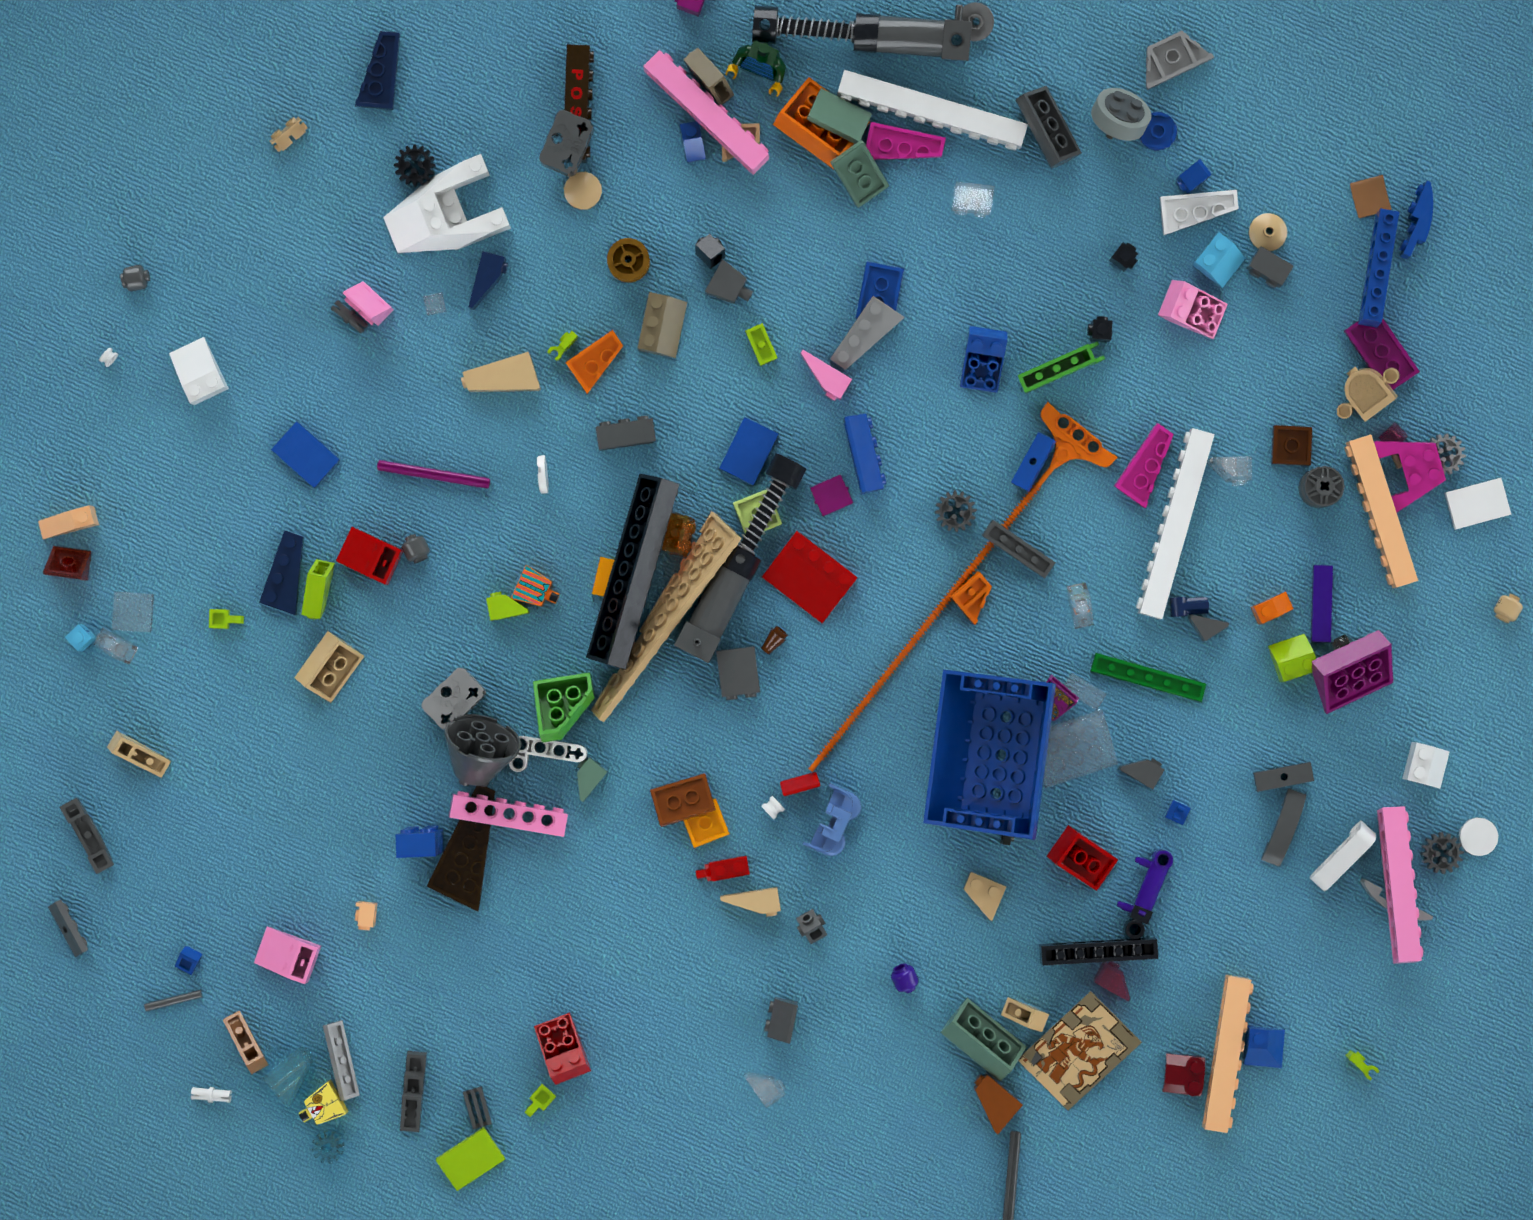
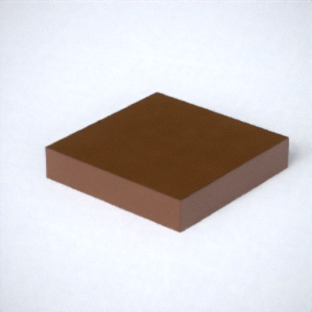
[1271,425,1312,466]

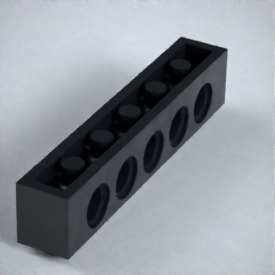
[1039,937,1158,966]

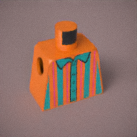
[511,565,560,607]

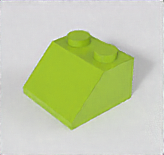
[1268,634,1316,682]

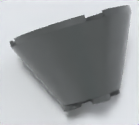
[444,714,521,787]

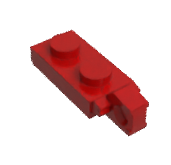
[695,855,750,882]

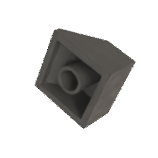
[764,997,798,1044]

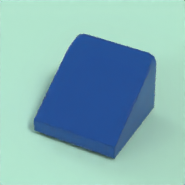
[175,946,202,975]

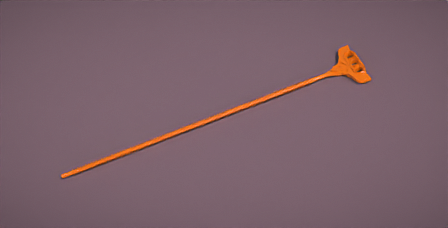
[808,401,1118,772]

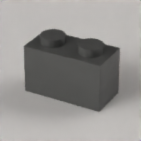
[1246,246,1294,288]

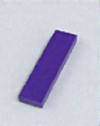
[1311,565,1333,642]

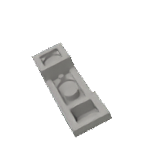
[1360,878,1433,921]

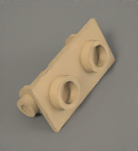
[269,116,308,152]

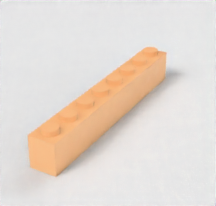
[1345,434,1418,588]
[1202,975,1253,1133]

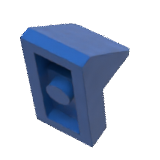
[680,121,706,163]

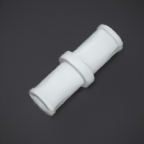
[191,1087,232,1103]

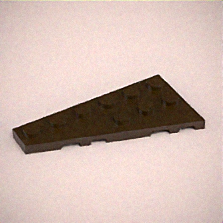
[427,786,496,912]

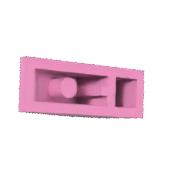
[801,350,852,401]

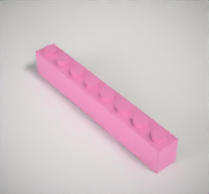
[643,50,769,175]
[1377,806,1423,964]

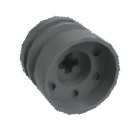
[1298,466,1345,508]

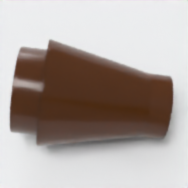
[761,626,788,655]

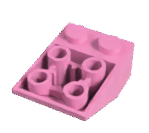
[1158,280,1228,339]
[343,281,394,326]
[254,926,321,984]

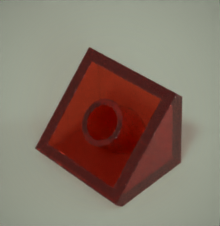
[43,546,92,581]

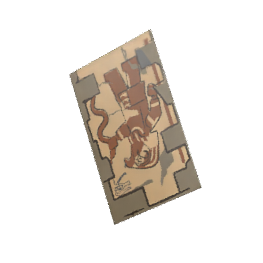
[1018,991,1142,1110]

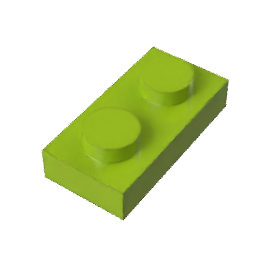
[745,323,778,366]

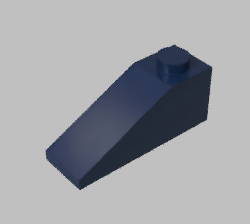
[468,251,508,310]

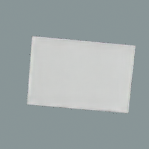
[1445,478,1511,530]

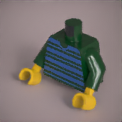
[725,41,786,97]

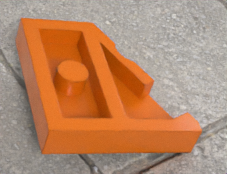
[950,572,992,625]

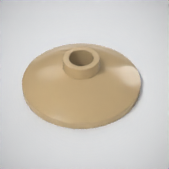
[1249,213,1287,251]

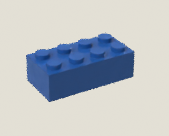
[395,825,444,858]

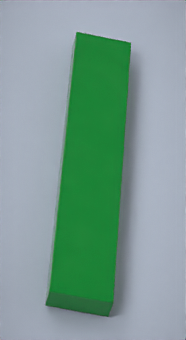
[1090,653,1207,702]

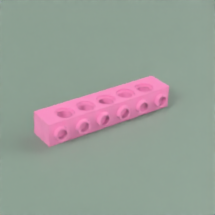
[449,791,568,837]

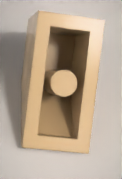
[1001,997,1049,1032]

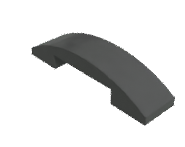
[1261,788,1306,867]
[60,798,114,874]

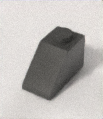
[1118,758,1165,789]

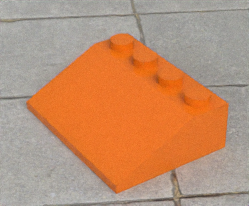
[773,77,870,169]

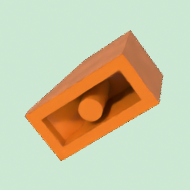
[1250,591,1293,625]

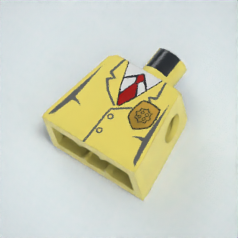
[299,1080,348,1125]

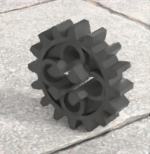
[935,490,977,532]
[1420,832,1464,874]

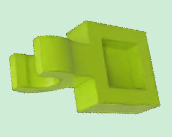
[547,331,579,361]
[209,609,244,629]
[1345,1050,1379,1080]
[524,1083,556,1117]

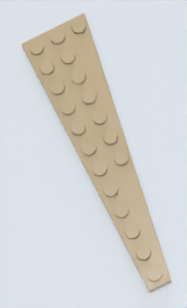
[591,511,742,722]

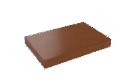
[650,773,716,827]

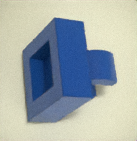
[1165,800,1191,825]

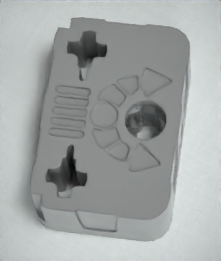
[421,668,486,729]

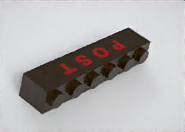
[564,44,594,163]

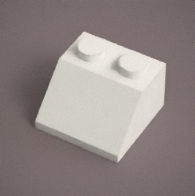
[1402,742,1450,789]

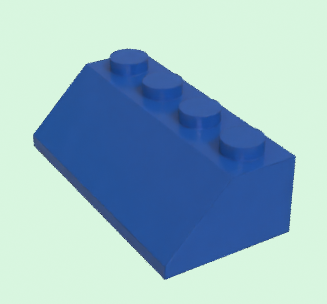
[843,414,886,495]

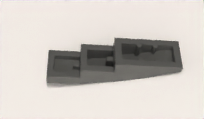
[400,1051,427,1132]

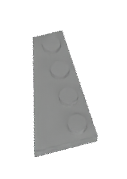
[830,296,905,370]

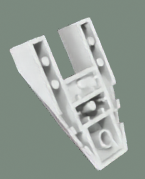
[383,154,511,253]

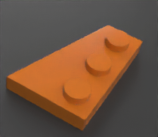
[565,330,623,394]

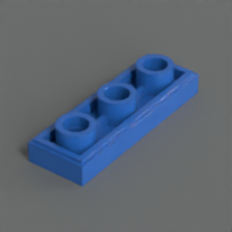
[1011,432,1056,492]

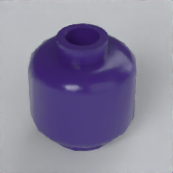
[891,963,919,993]

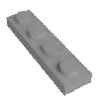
[323,1020,360,1101]

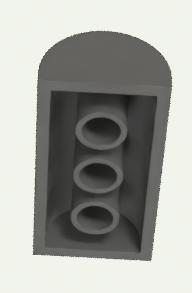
[1015,86,1082,169]

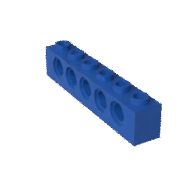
[1358,208,1399,328]

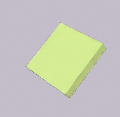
[733,490,782,533]

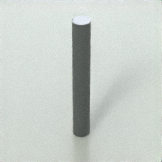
[144,990,203,1011]

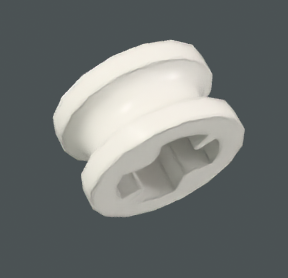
[99,348,118,367]

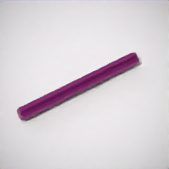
[377,460,490,489]

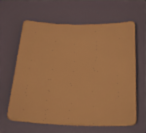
[1350,175,1392,218]

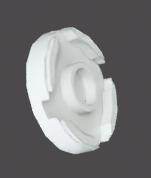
[537,455,549,494]
[1459,817,1498,856]

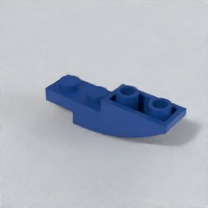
[1399,181,1433,259]

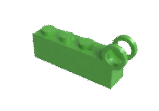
[1017,341,1105,394]

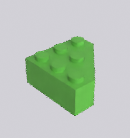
[533,672,595,743]

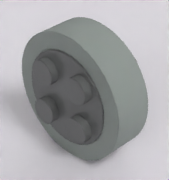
[1091,88,1151,141]

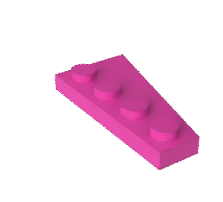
[866,122,946,160]
[1114,423,1174,508]

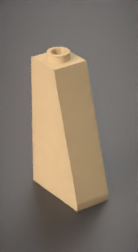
[461,352,541,392]

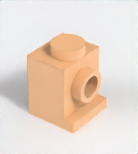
[355,901,378,930]

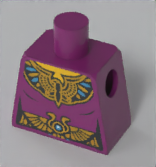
[1046,674,1079,721]

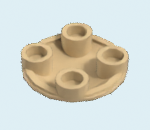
[564,172,602,210]

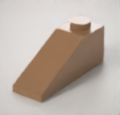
[223,1010,269,1074]

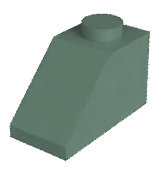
[577,757,608,802]

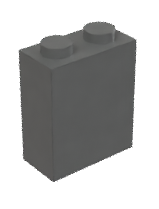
[716,646,760,700]

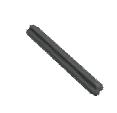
[1003,1131,1021,1220]

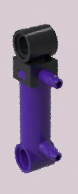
[1117,849,1173,939]

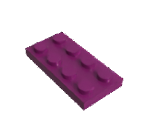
[1344,319,1420,390]

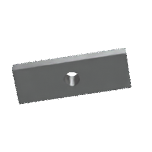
[1253,762,1314,792]
[48,899,88,957]

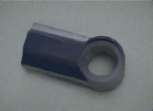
[1170,597,1209,617]

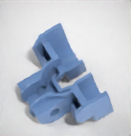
[802,783,861,856]

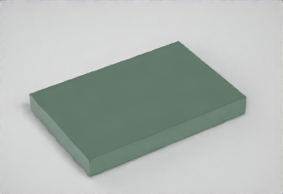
[806,88,872,144]
[830,140,889,208]

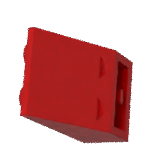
[336,527,403,585]
[534,1012,591,1085]

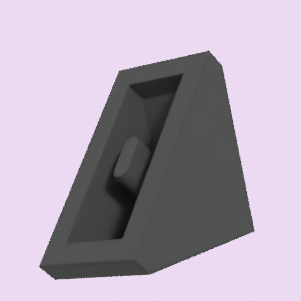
[1188,615,1229,641]

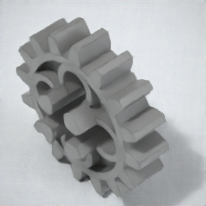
[1429,434,1466,475]

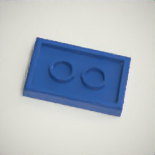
[856,262,904,319]
[719,417,779,486]
[271,421,340,488]

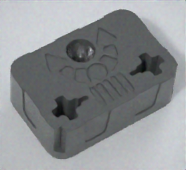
[539,110,594,177]

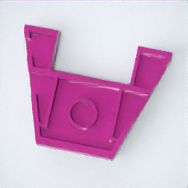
[1374,441,1446,513]

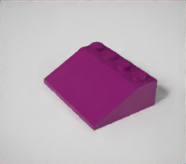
[1312,630,1393,714]

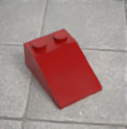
[1046,825,1118,891]

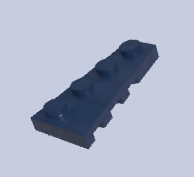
[355,31,400,110]
[259,530,304,615]

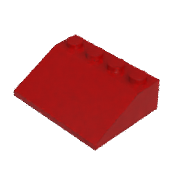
[762,531,858,623]

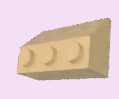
[294,631,364,703]

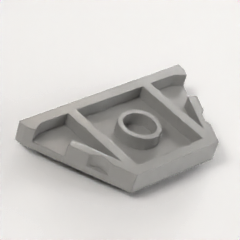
[1146,31,1214,90]

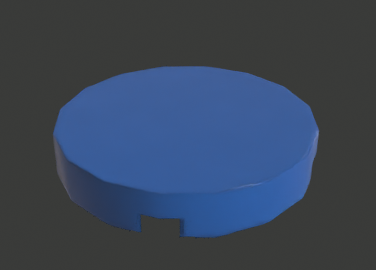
[1140,112,1177,151]

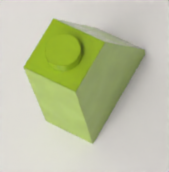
[301,559,335,619]

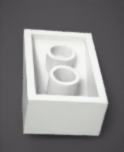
[169,337,229,405]

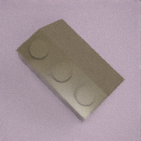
[637,292,687,358]

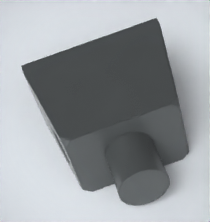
[705,259,753,304]

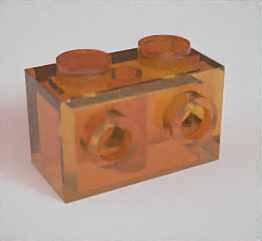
[662,513,696,557]

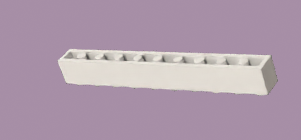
[837,70,1028,151]
[1136,428,1215,619]

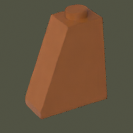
[974,1073,1023,1134]

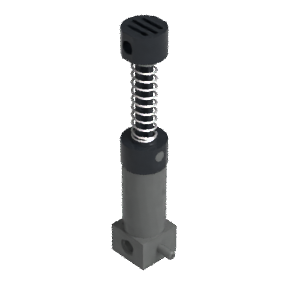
[752,5,972,61]
[674,453,807,663]

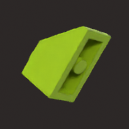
[486,592,530,621]

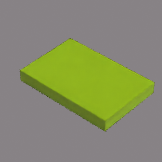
[436,1127,505,1191]

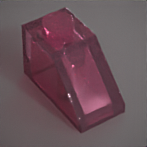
[1093,961,1130,1001]

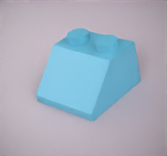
[1192,232,1246,288]

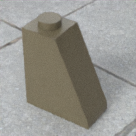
[683,48,734,106]

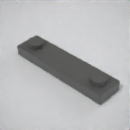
[981,520,1056,578]

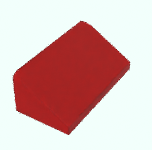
[780,772,820,796]

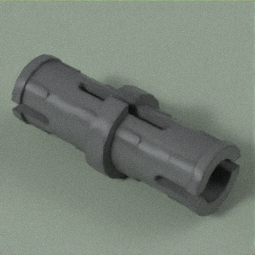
[331,300,368,334]

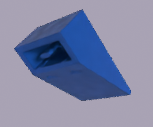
[960,326,1007,393]

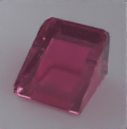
[1378,422,1408,442]

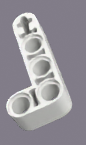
[509,736,588,772]
[1310,821,1376,891]

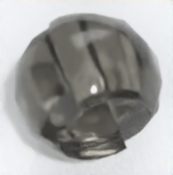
[1330,635,1353,652]

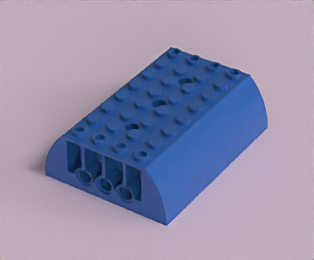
[923,669,1056,840]

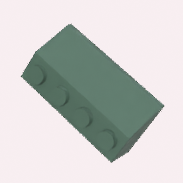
[940,998,1027,1081]

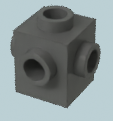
[796,909,827,944]

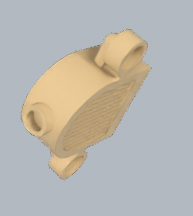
[1337,366,1399,422]

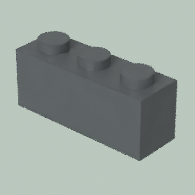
[596,416,656,451]

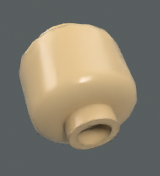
[1494,594,1523,623]

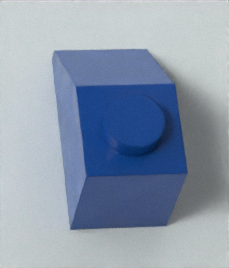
[1177,159,1212,194]

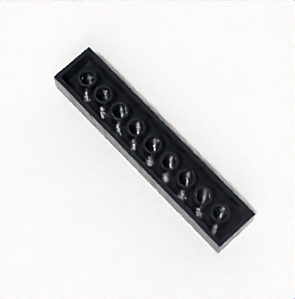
[586,474,679,669]

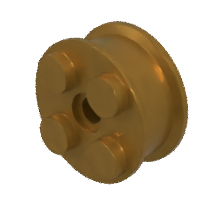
[607,238,650,283]

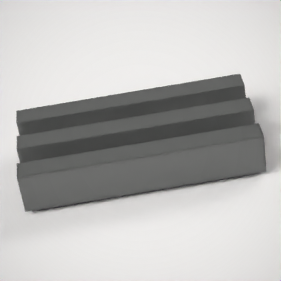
[463,1086,492,1129]

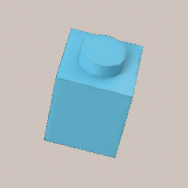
[65,624,97,651]

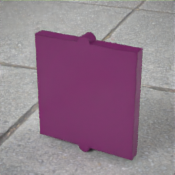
[810,474,853,516]

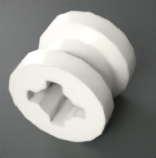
[762,795,785,819]

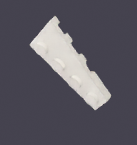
[1160,190,1239,236]

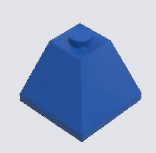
[1243,1026,1285,1068]

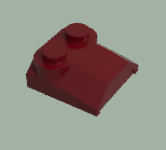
[1162,1053,1205,1096]

